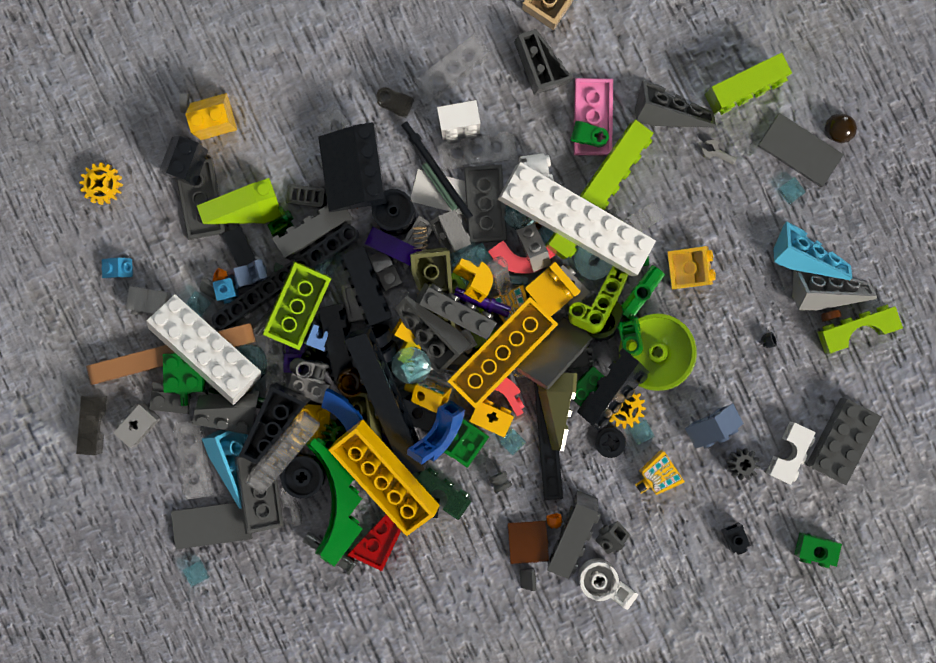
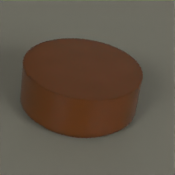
[821,309,842,322]

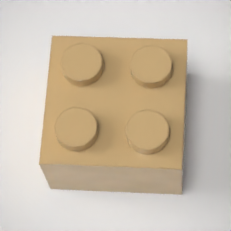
[522,0,574,30]

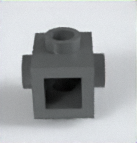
[595,521,630,554]

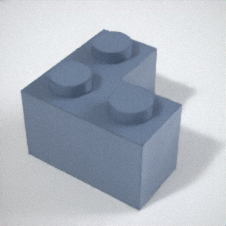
[685,403,744,449]

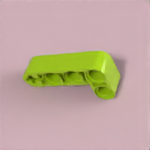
[568,266,628,334]

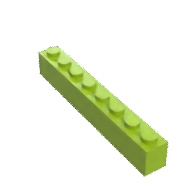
[545,119,654,259]

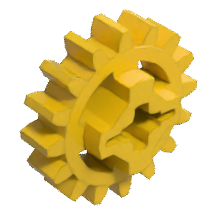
[79,163,123,205]
[609,393,646,429]

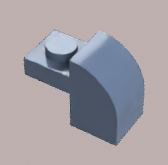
[226,259,267,289]

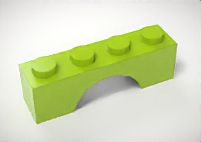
[817,304,903,354]

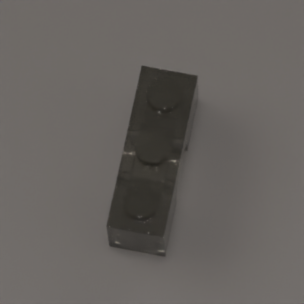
[76,395,107,455]

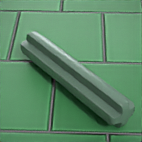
[422,162,459,211]

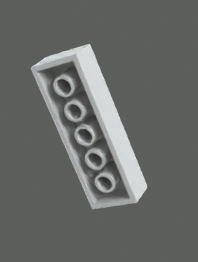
[146,295,261,405]

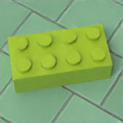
[704,53,792,115]
[263,261,331,350]

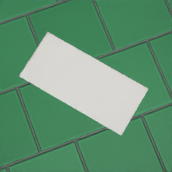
[411,169,467,215]

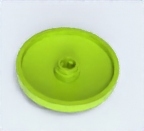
[619,314,697,391]

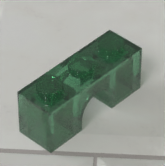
[416,467,472,520]

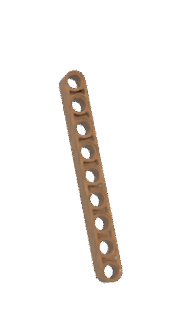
[86,323,256,385]

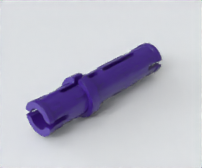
[454,286,512,318]

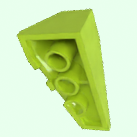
[197,178,281,224]

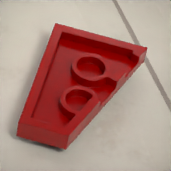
[348,514,401,571]

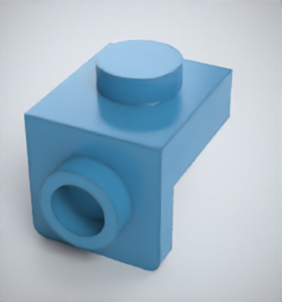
[102,258,133,278]
[213,278,240,304]

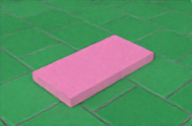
[573,78,613,156]

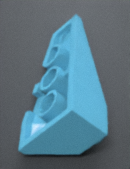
[773,222,852,280]
[202,430,248,509]

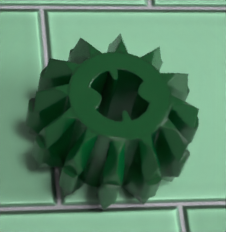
[320,418,347,449]

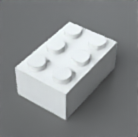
[437,100,481,142]

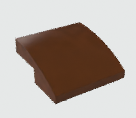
[508,521,549,564]

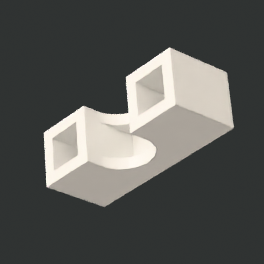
[766,422,816,485]

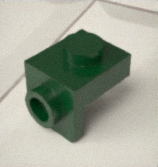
[267,206,294,238]

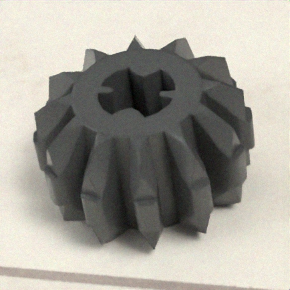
[727,448,760,480]

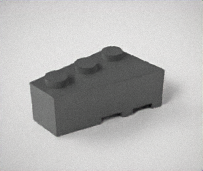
[514,29,574,95]

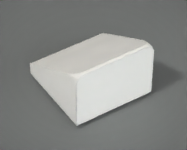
[611,581,639,610]

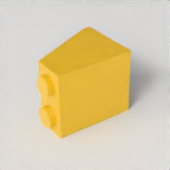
[185,93,237,140]

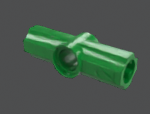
[622,265,666,321]

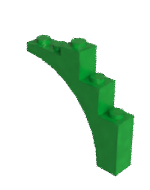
[305,437,363,567]

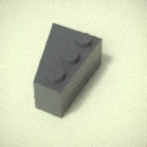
[193,391,259,435]

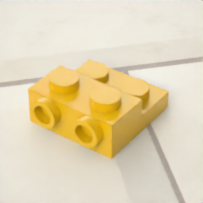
[667,246,716,289]

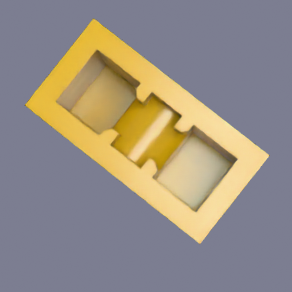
[469,399,514,438]

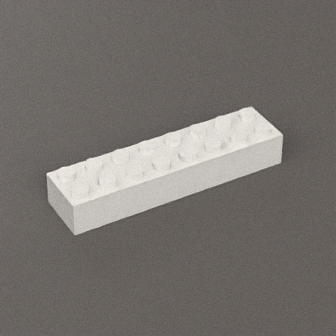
[498,162,656,276]

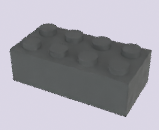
[806,398,882,485]

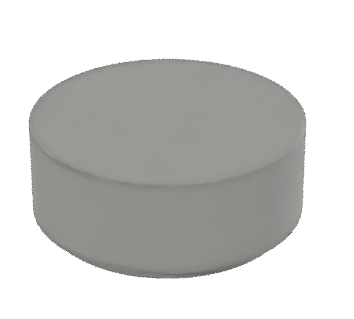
[179,93,190,113]

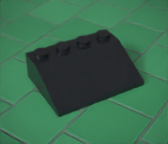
[318,122,387,212]

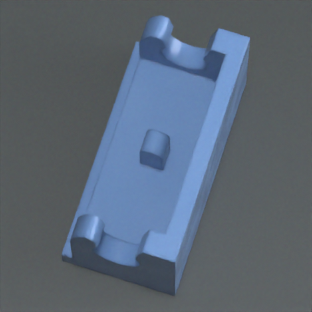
[303,323,328,351]

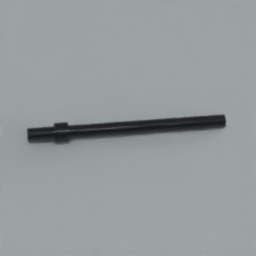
[401,121,473,220]

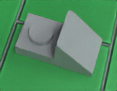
[369,252,403,291]

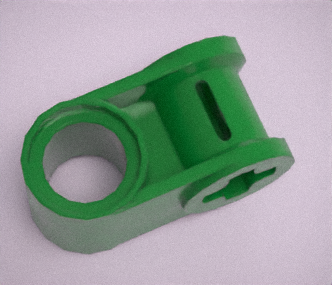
[570,121,609,147]
[618,317,643,356]

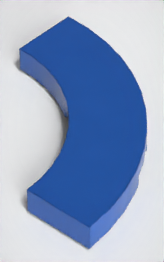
[321,388,364,431]

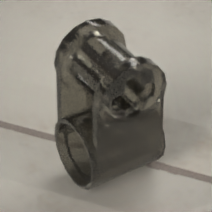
[376,87,414,118]

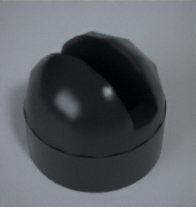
[761,332,777,348]

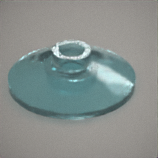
[392,347,431,384]

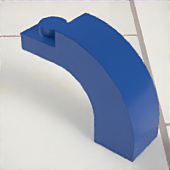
[407,400,465,465]

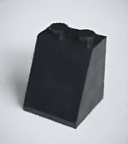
[158,136,208,186]

